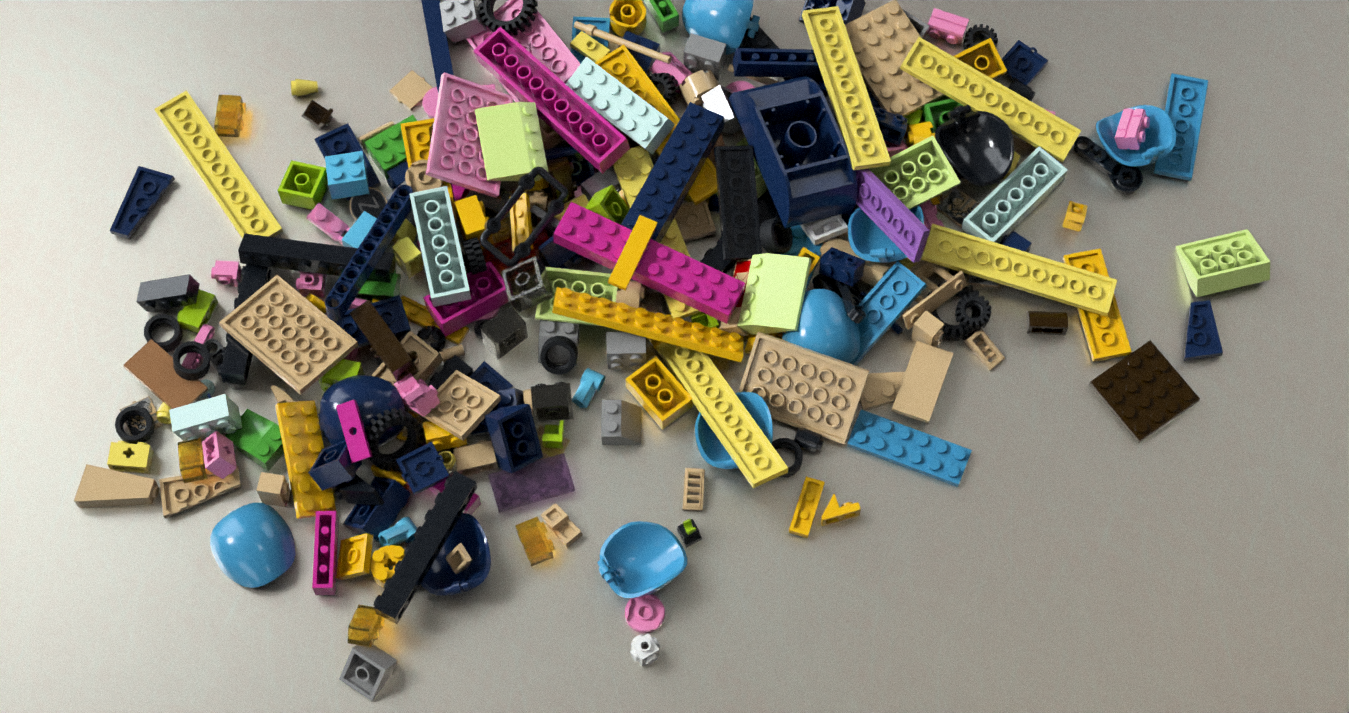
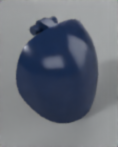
[318,375,405,448]
[421,513,491,596]

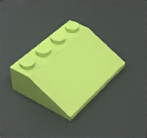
[475,102,548,181]
[869,136,961,210]
[1176,229,1270,297]
[738,253,812,335]
[535,267,619,326]

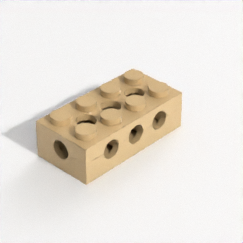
[371,331,443,389]

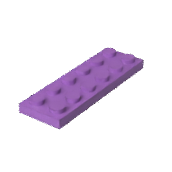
[855,169,930,263]

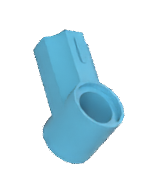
[572,368,605,409]
[378,517,417,547]

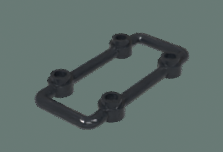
[480,167,569,267]

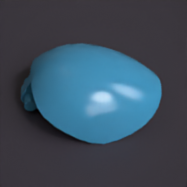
[682,0,760,55]
[1096,105,1176,167]
[848,205,924,263]
[782,289,861,363]
[695,392,773,469]
[210,503,296,588]
[597,521,687,598]

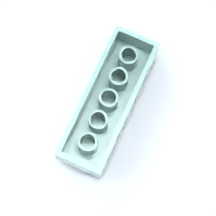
[566,57,675,155]
[962,146,1068,244]
[409,186,471,307]

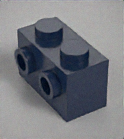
[873,107,908,145]
[818,247,866,286]

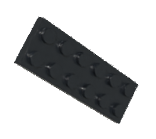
[714,145,762,260]

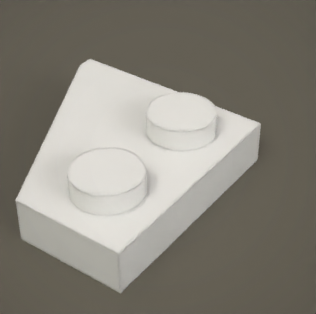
[800,215,848,245]

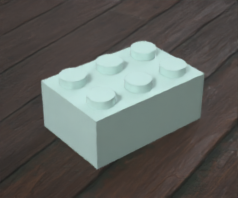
[169,394,242,444]

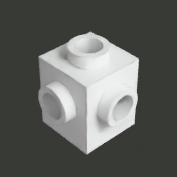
[630,633,660,666]

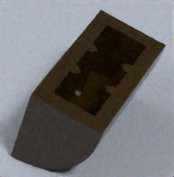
[1027,311,1068,335]

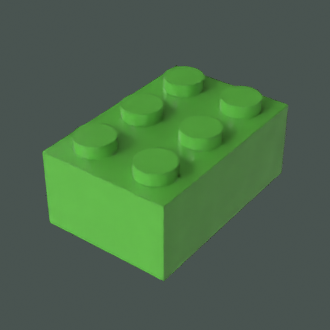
[365,115,417,180]

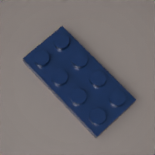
[314,123,381,201]
[332,295,411,349]

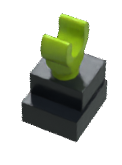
[677,519,702,548]

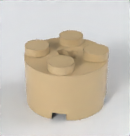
[679,70,719,108]
[616,281,646,309]

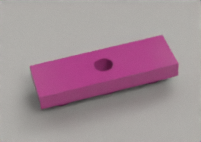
[336,400,372,463]

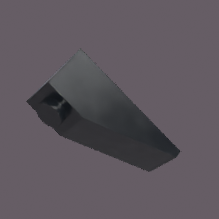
[332,473,385,505]

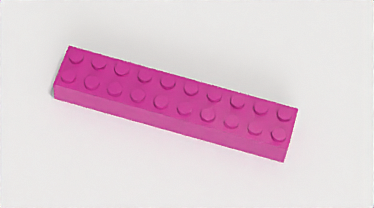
[473,27,630,174]
[553,202,745,324]

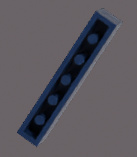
[733,48,823,78]

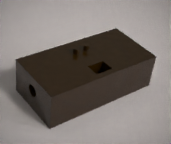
[349,300,419,381]

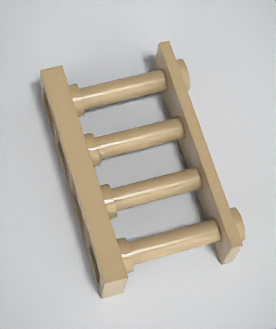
[902,260,967,330]

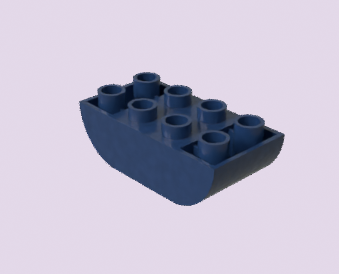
[729,76,857,228]

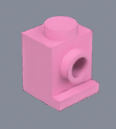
[211,260,242,287]

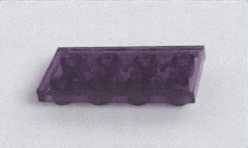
[488,453,575,513]

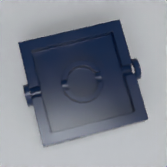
[1002,40,1048,86]
[396,442,449,496]

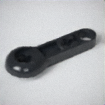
[1074,136,1143,193]
[833,279,866,324]

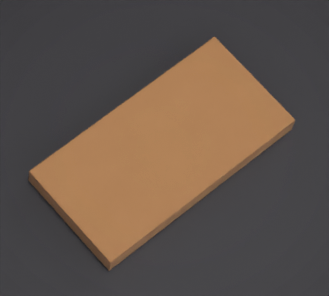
[123,339,208,409]

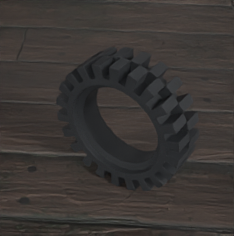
[478,0,538,36]
[927,281,982,341]
[365,408,424,471]

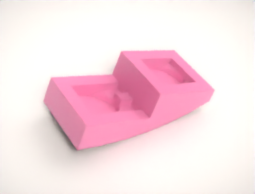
[394,373,425,404]

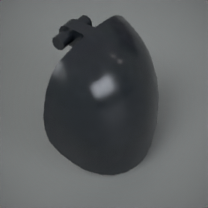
[935,105,1014,186]

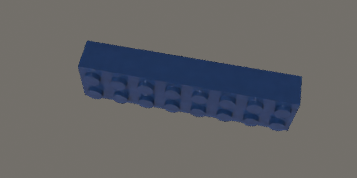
[621,102,725,243]

